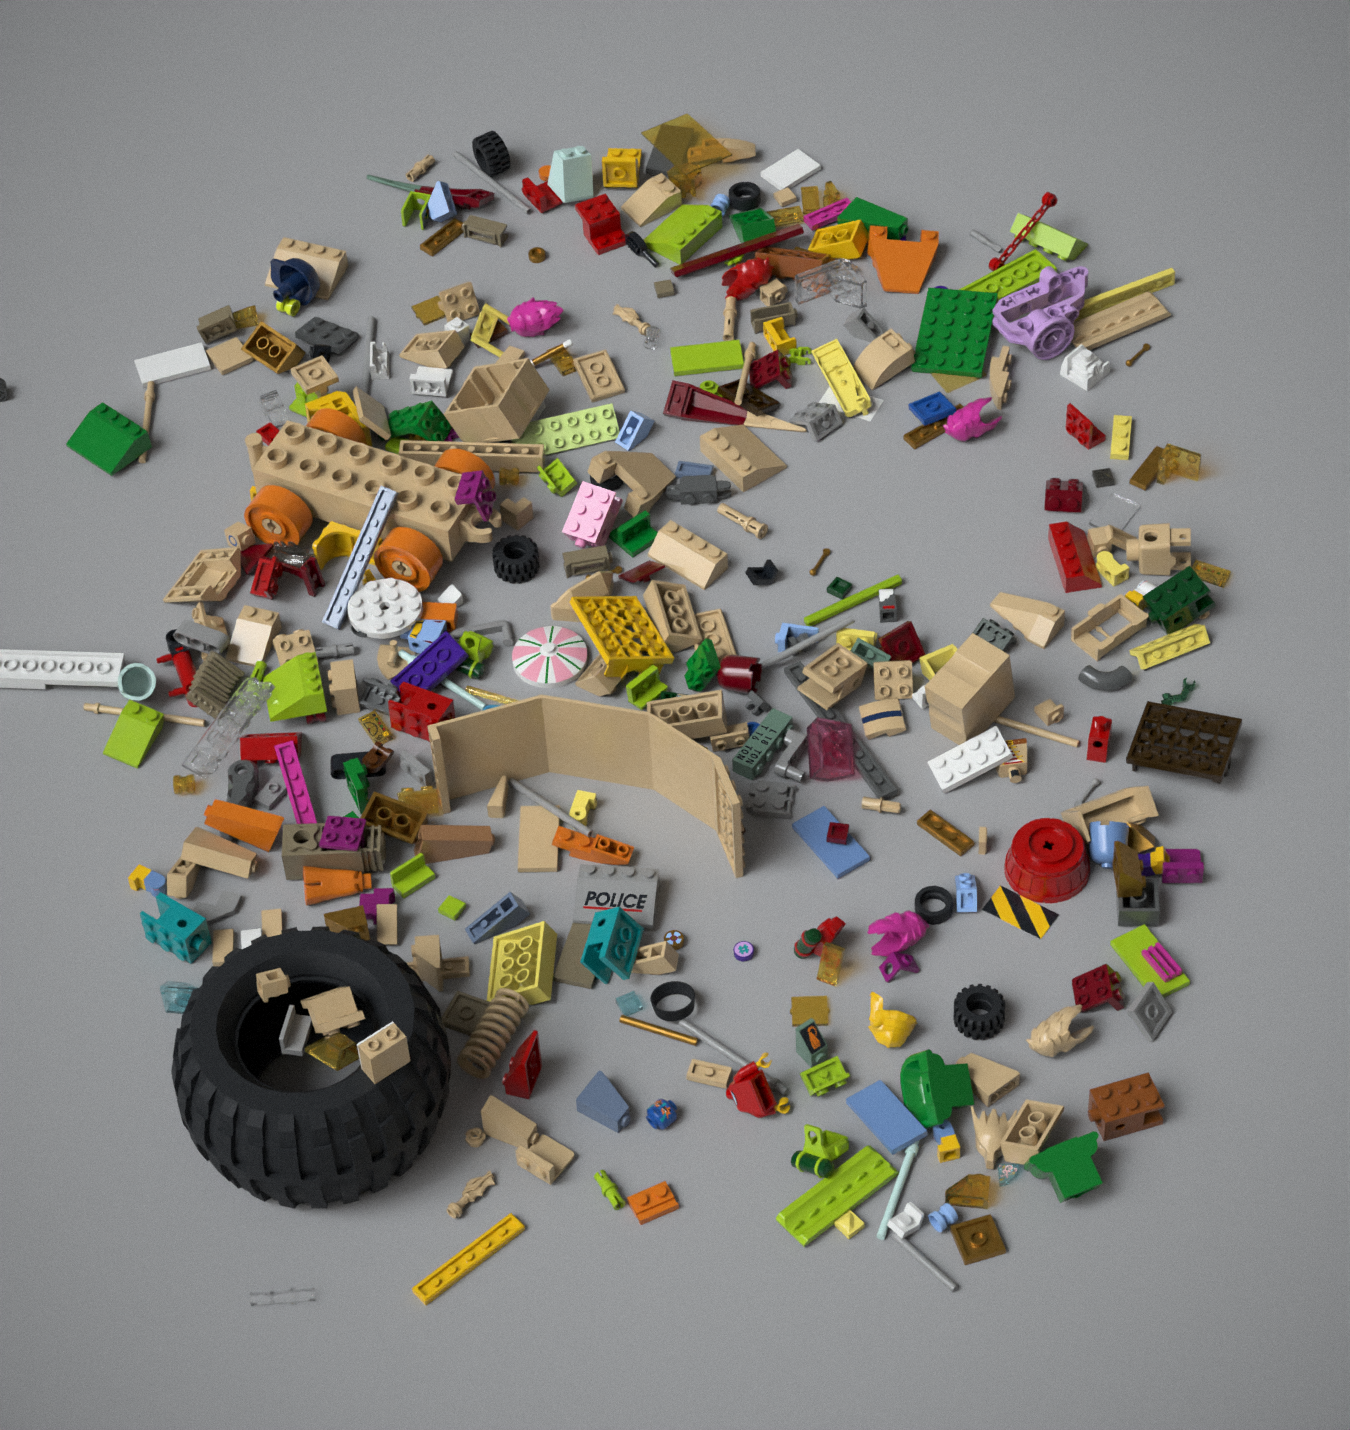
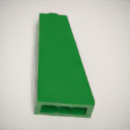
[837,197,909,240]

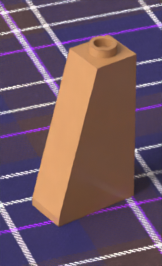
[414,825,495,864]

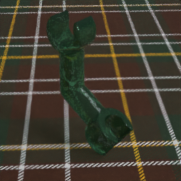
[1161,677,1196,705]

